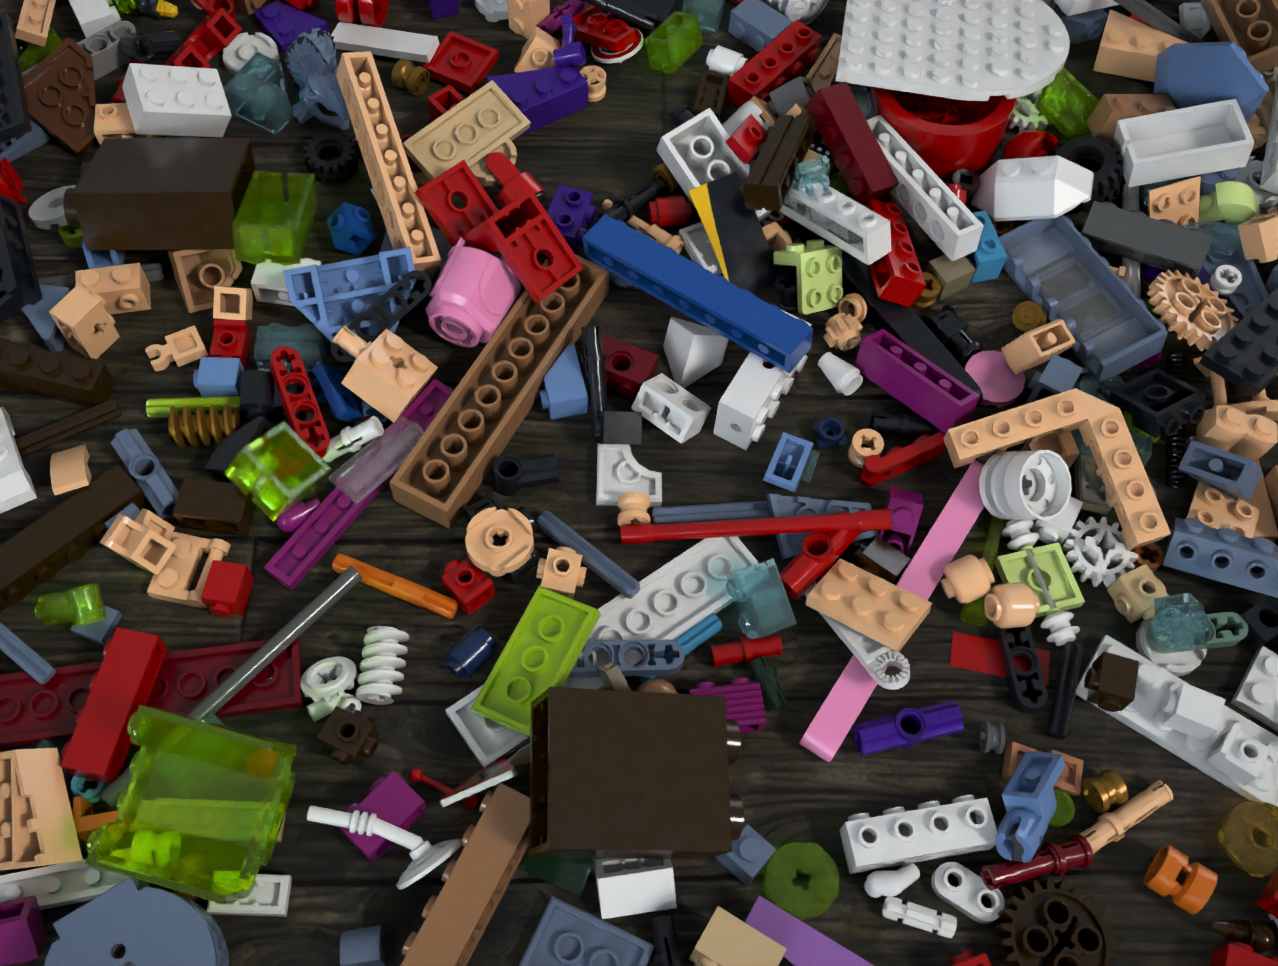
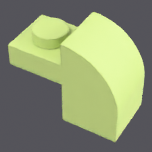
[1198,181,1260,227]

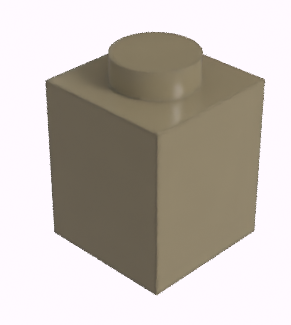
[925,254,975,301]

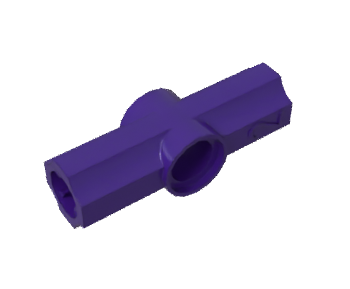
[852,700,964,757]

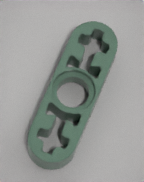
[1146,612,1248,654]

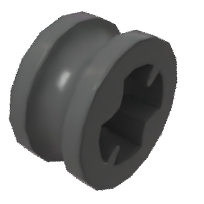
[979,721,1006,754]

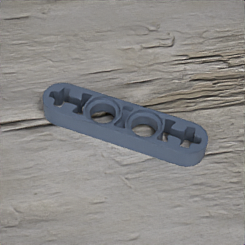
[568,639,685,678]

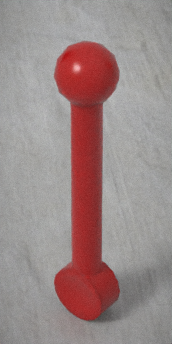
[409,768,479,810]

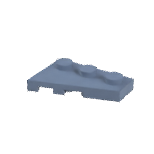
[766,494,879,559]

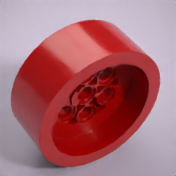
[864,87,1016,178]

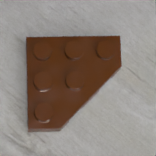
[23,37,97,157]

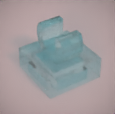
[794,155,830,196]

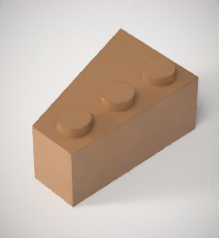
[1086,94,1176,142]

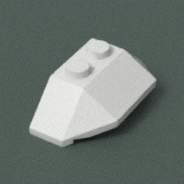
[971,155,1094,222]

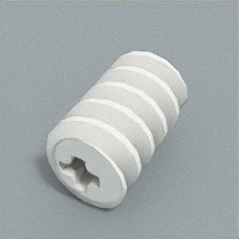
[355,626,410,705]

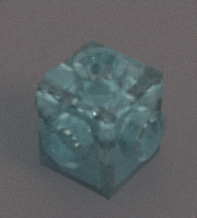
[1152,593,1209,651]

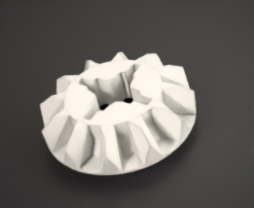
[300,656,358,703]

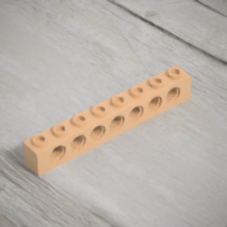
[336,51,441,280]

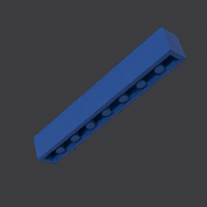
[582,214,813,374]

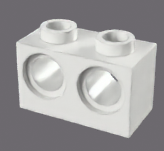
[631,373,712,444]

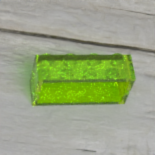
[232,171,317,266]

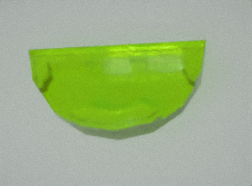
[19,27,62,71]

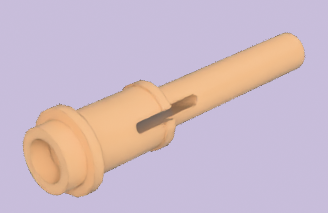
[602,199,684,254]

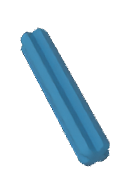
[636,613,722,683]

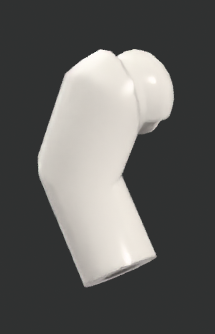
[864,862,920,898]

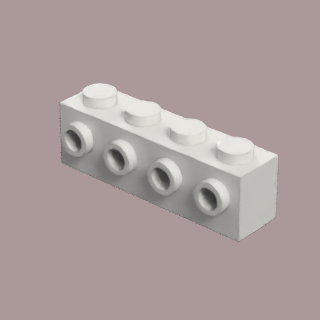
[839,795,998,874]

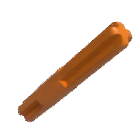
[332,553,459,619]

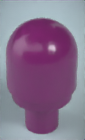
[276,498,321,532]

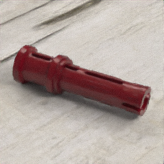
[981,834,1093,891]

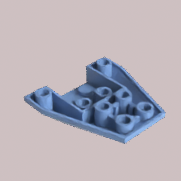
[1153,41,1270,124]

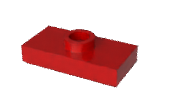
[726,114,767,164]

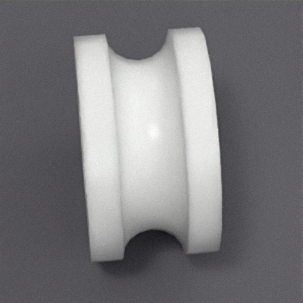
[1209,265,1242,295]

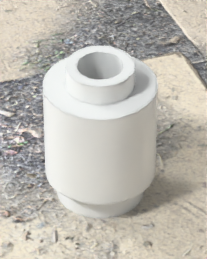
[706,45,748,78]

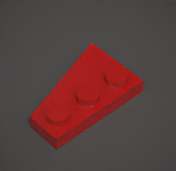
[560,5,637,53]

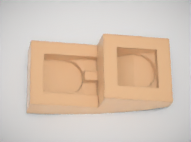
[50,444,92,495]

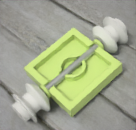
[994,519,1085,646]

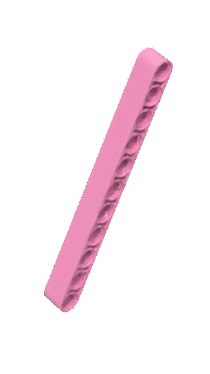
[799,460,984,763]

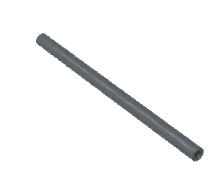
[100,566,362,807]

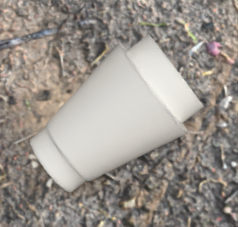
[818,352,863,396]

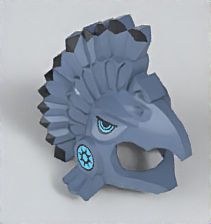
[283,28,350,130]

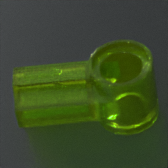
[34,583,107,626]

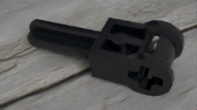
[775,238,806,314]

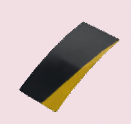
[689,172,779,292]

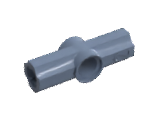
[111,428,180,519]

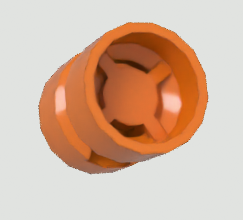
[1143,844,1218,915]

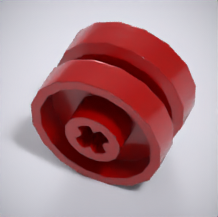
[335,0,390,28]

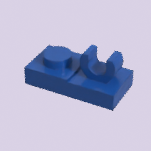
[310,362,364,424]

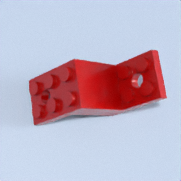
[415,160,584,303]

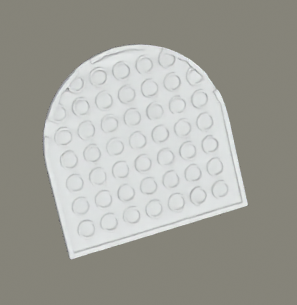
[835,0,1070,101]

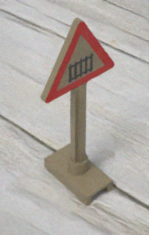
[439,662,631,808]

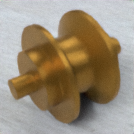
[1012,301,1047,333]

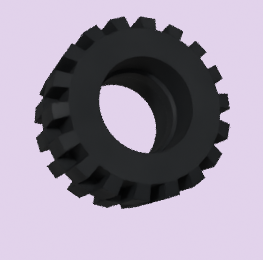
[1049,135,1123,213]

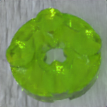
[764,842,840,920]

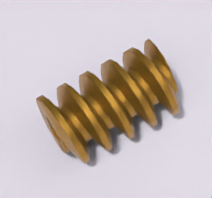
[168,404,242,447]

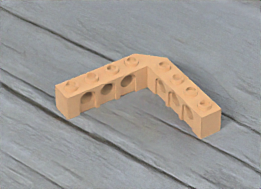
[943,388,1171,550]

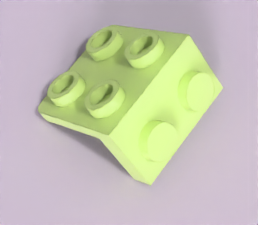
[773,239,843,315]

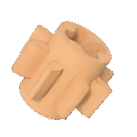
[823,313,863,351]

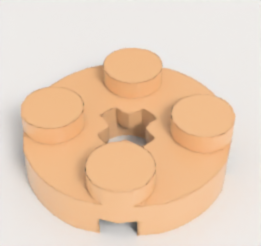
[465,507,534,577]

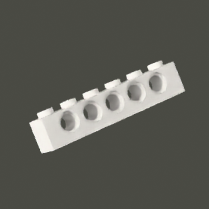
[867,115,984,261]

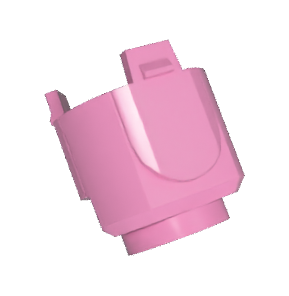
[425,237,521,347]

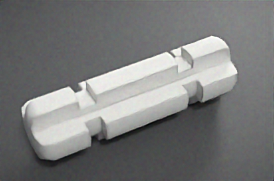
[882,896,957,939]

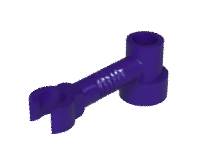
[553,13,586,67]

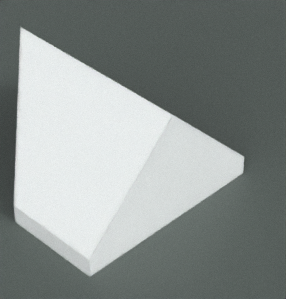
[663,317,729,388]

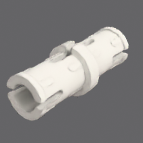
[318,416,384,463]

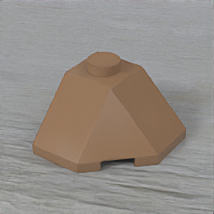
[167,249,243,313]

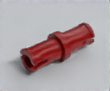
[710,633,783,668]

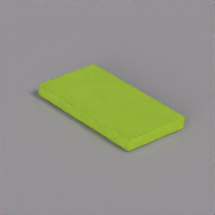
[471,586,601,738]

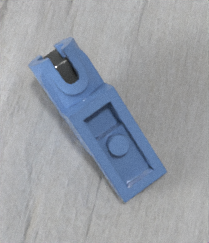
[995,751,1065,863]

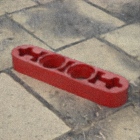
[270,346,330,460]

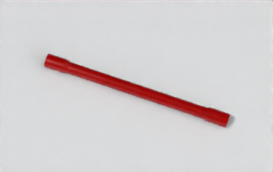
[620,509,892,545]

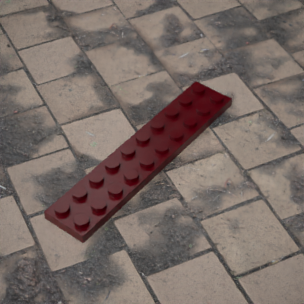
[0,637,304,749]

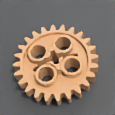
[1147,270,1239,351]

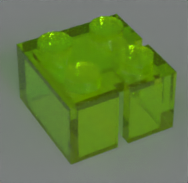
[224,421,331,521]

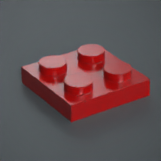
[422,31,499,94]

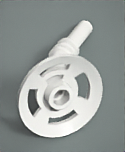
[307,805,461,890]

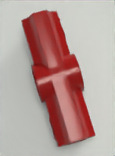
[775,510,862,600]

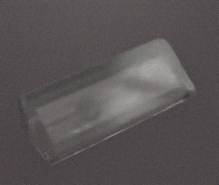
[329,416,424,503]

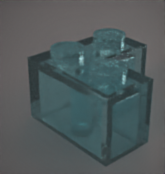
[223,52,293,135]

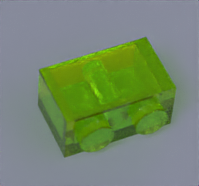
[644,11,703,73]

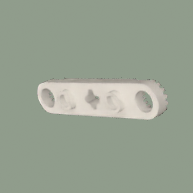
[804,576,910,690]

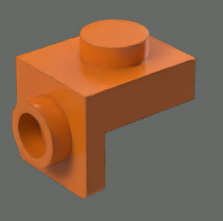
[71,795,131,843]

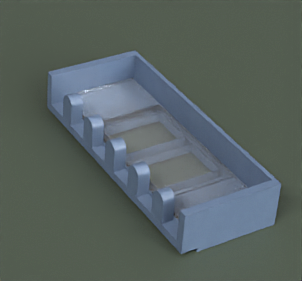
[999,215,1168,383]

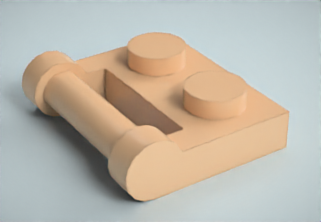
[147,532,231,608]

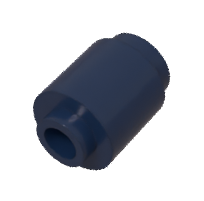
[445,627,497,679]

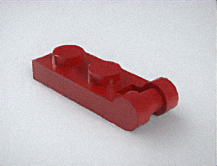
[859,431,946,487]

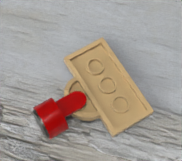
[402,80,546,208]

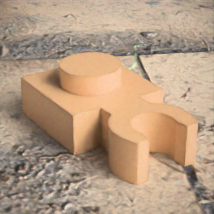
[145,325,208,371]

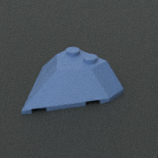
[283,247,416,363]

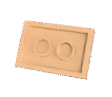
[805,558,932,652]

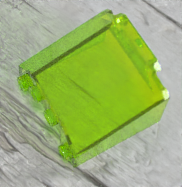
[85,705,296,904]

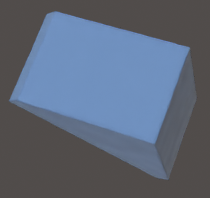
[763,432,814,492]

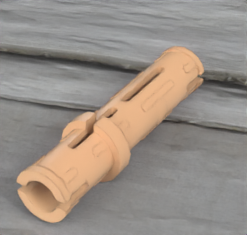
[1079,780,1173,854]

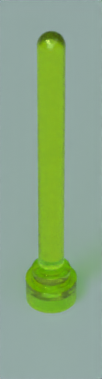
[960,515,1005,626]

